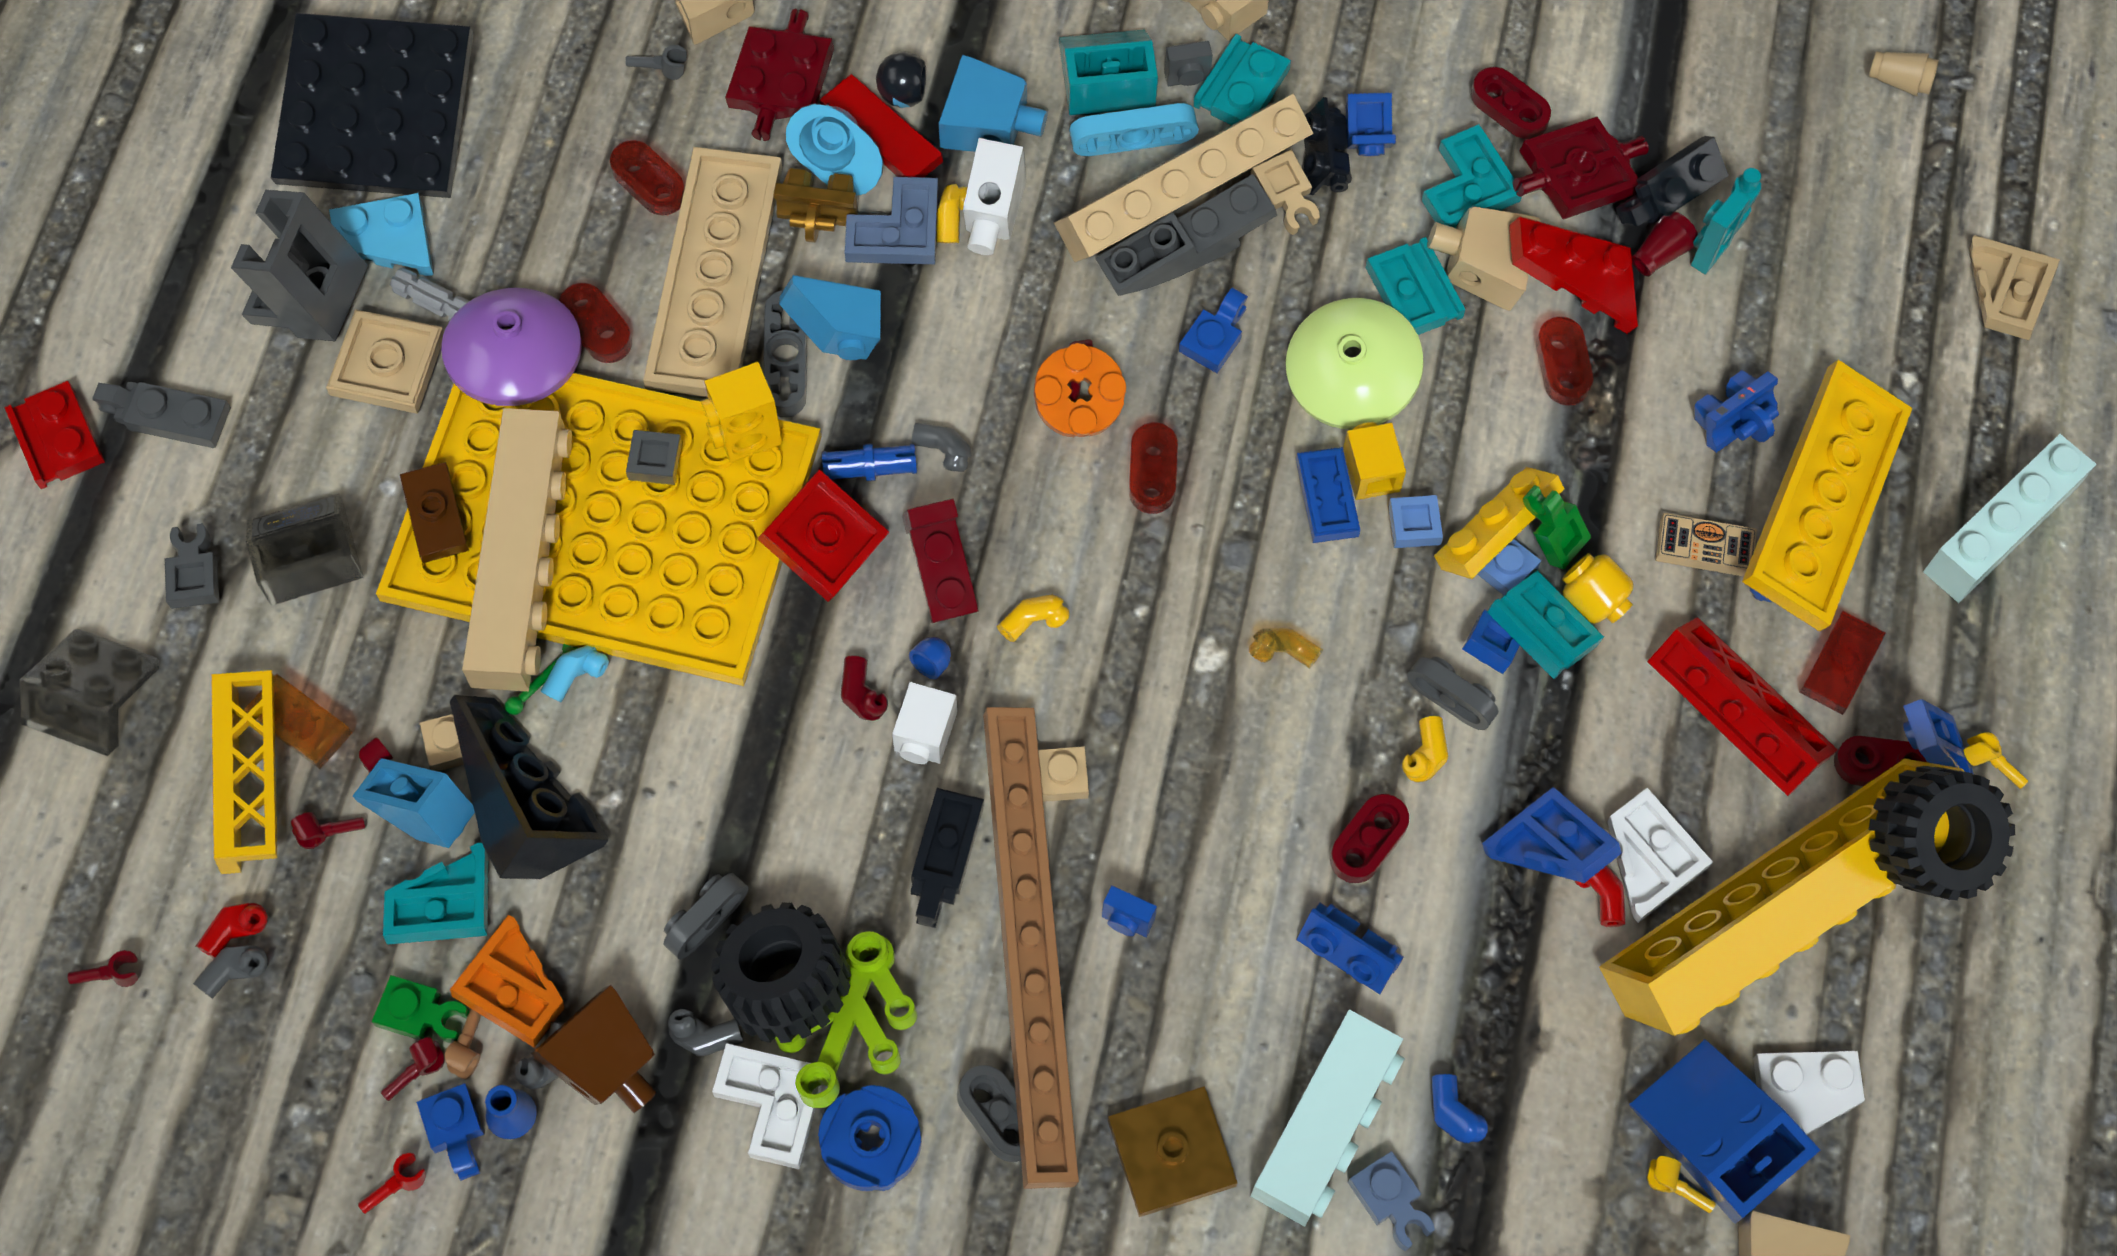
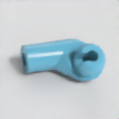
[541,645,609,702]

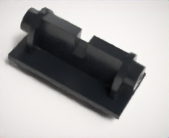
[1304,97,1352,195]

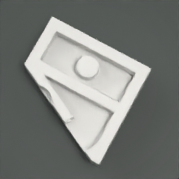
[1607,788,1713,923]
[1753,1051,1865,1134]

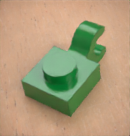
[1523,485,1591,569]

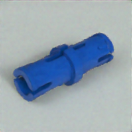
[822,444,917,481]

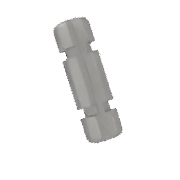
[390,268,469,321]

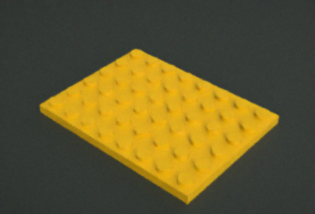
[376,373,822,686]

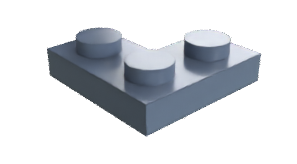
[845,177,938,265]

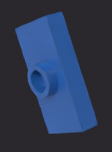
[1296,447,1361,543]

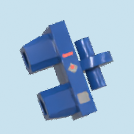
[1694,370,1779,453]

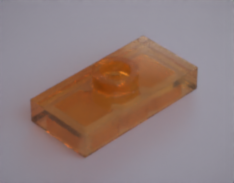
[244,674,352,769]

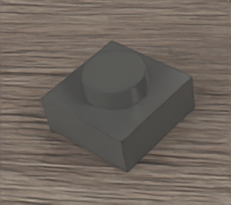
[1164,41,1213,87]
[626,430,682,485]

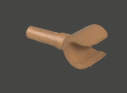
[445,1009,481,1080]

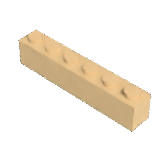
[1054,93,1314,262]
[462,408,572,692]

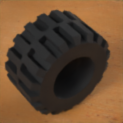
[1869,766,2015,900]
[711,902,851,1043]

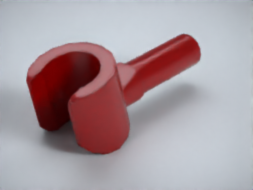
[358,1153,426,1214]

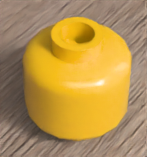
[1562,553,1634,624]

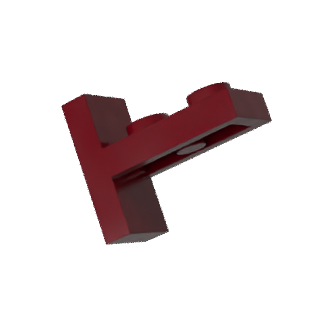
[902,498,979,623]

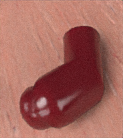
[841,656,888,721]

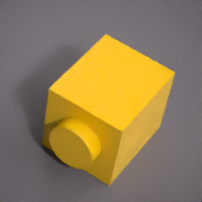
[1343,422,1406,500]

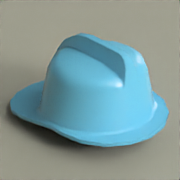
[786,104,883,196]

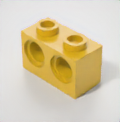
[701,362,782,463]

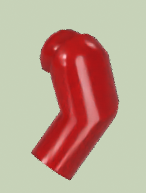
[1575,866,1626,927]
[195,903,268,958]

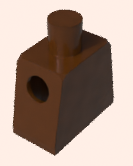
[531,985,657,1113]

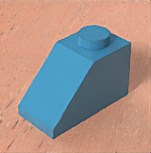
[779,275,881,360]
[353,758,475,848]

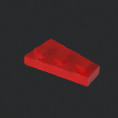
[1509,217,1638,334]

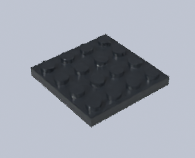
[271,13,474,198]

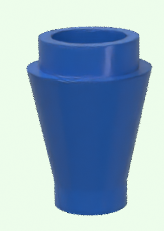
[485,1085,537,1139]

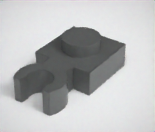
[165,523,219,609]

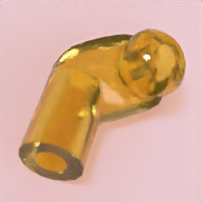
[1249,628,1323,669]

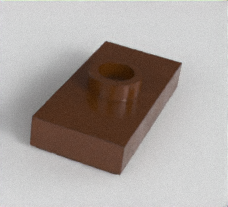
[400,462,469,563]

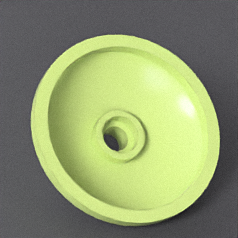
[1286,298,1424,429]

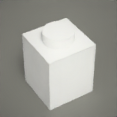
[892,682,957,764]

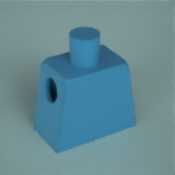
[939,55,1048,152]

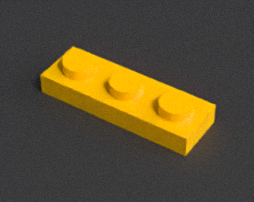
[1434,467,1565,579]

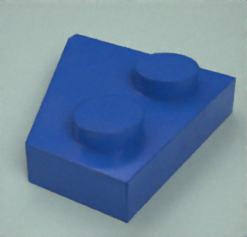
[1903,699,1974,774]

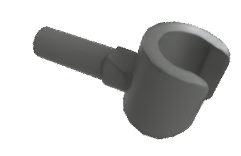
[626,45,687,80]

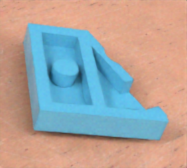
[329,193,434,276]

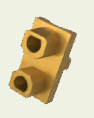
[773,168,858,243]

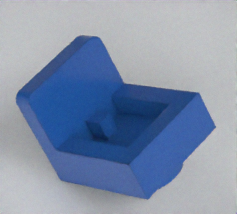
[1346,93,1396,156]

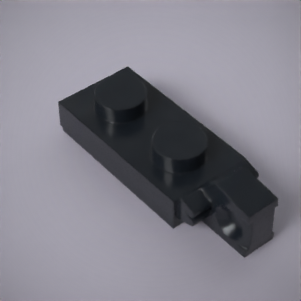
[1616,136,1729,226]
[910,788,984,928]

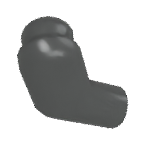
[912,423,972,472]

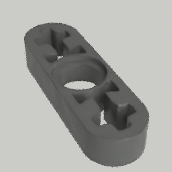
[764,290,807,418]

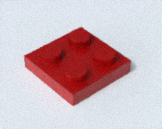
[757,469,889,602]

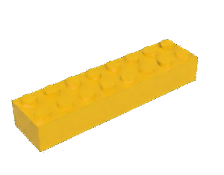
[1599,759,1964,1036]

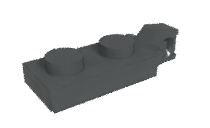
[92,382,231,448]

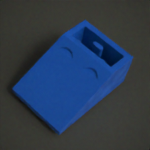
[1629,1039,1821,1224]

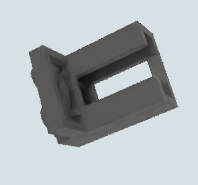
[231,189,368,342]

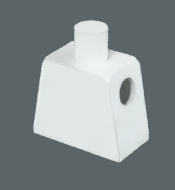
[963,138,1026,255]

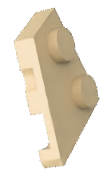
[1969,235,2060,340]

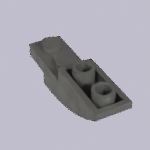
[1095,174,1277,296]

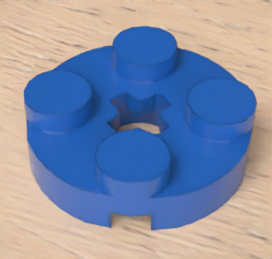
[818,1085,922,1191]

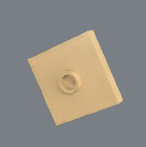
[326,309,444,414]

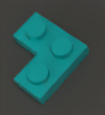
[1422,124,1522,228]

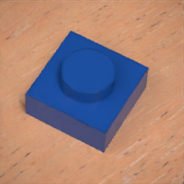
[1462,609,1520,674]
[1102,885,1157,938]

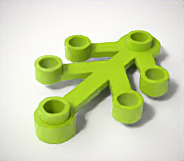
[775,931,917,1108]

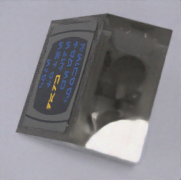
[246,493,364,606]

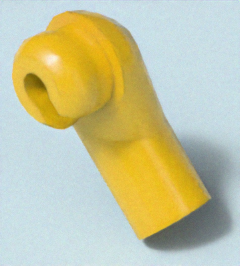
[936,184,968,243]
[1402,716,1449,782]

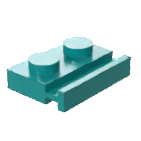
[1193,34,1291,125]
[1365,237,1466,335]
[1487,571,1604,679]

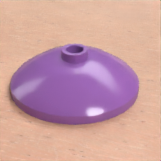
[441,288,582,406]

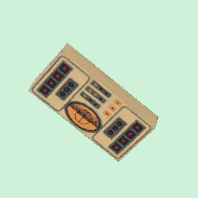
[1656,513,1757,577]

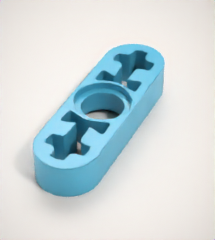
[1069,103,1199,156]

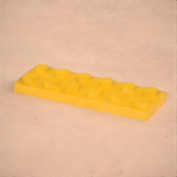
[1742,359,1913,632]

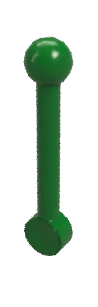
[505,644,578,715]

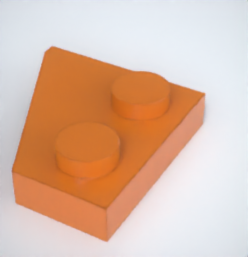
[450,915,564,1048]

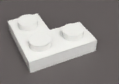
[712,1043,822,1169]

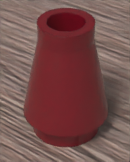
[1632,212,1698,277]

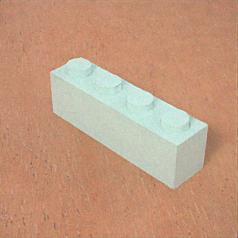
[1923,434,2096,603]
[1250,1010,1405,1227]

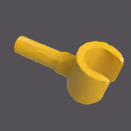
[1964,732,2028,789]
[1647,1156,1716,1213]

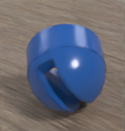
[909,637,951,679]

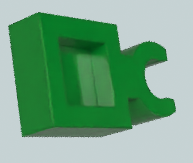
[371,975,469,1043]

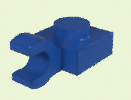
[1179,287,1248,374]
[416,1083,484,1181]

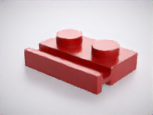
[4,381,105,489]

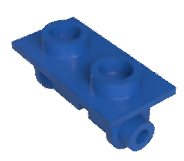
[1296,902,1404,995]

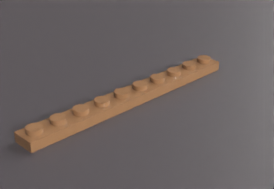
[983,707,1079,1189]

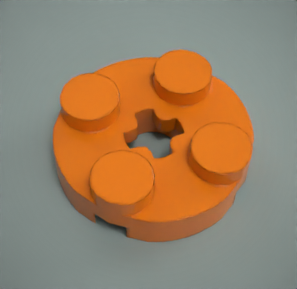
[1034,343,1126,437]

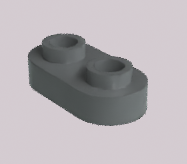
[1407,657,1499,730]
[663,873,749,960]
[957,1065,1021,1162]

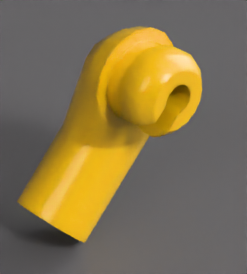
[997,594,1069,642]

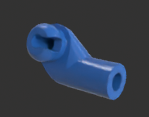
[1432,1074,1488,1143]

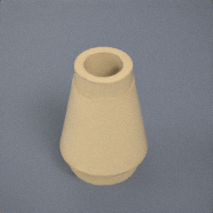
[1869,51,1939,96]

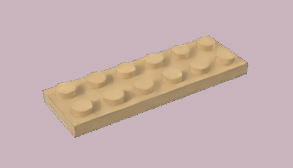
[643,147,783,397]

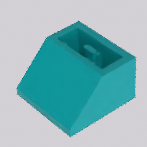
[1059,29,1158,115]

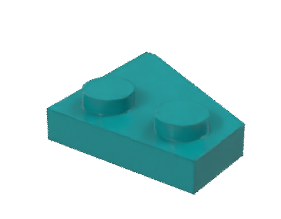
[383,842,489,945]

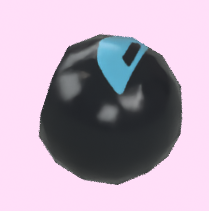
[876,51,926,108]

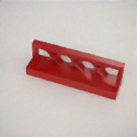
[1647,617,1838,796]

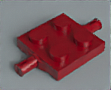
[725,8,834,141]
[1513,116,1649,220]

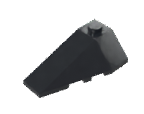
[450,695,608,879]

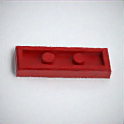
[820,74,943,178]

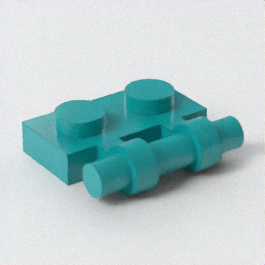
[1691,168,1761,275]

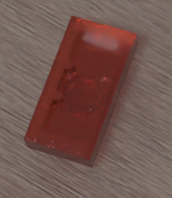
[1799,611,1886,715]

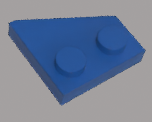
[1482,787,1622,883]

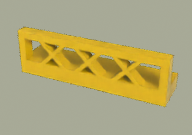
[211,670,278,874]

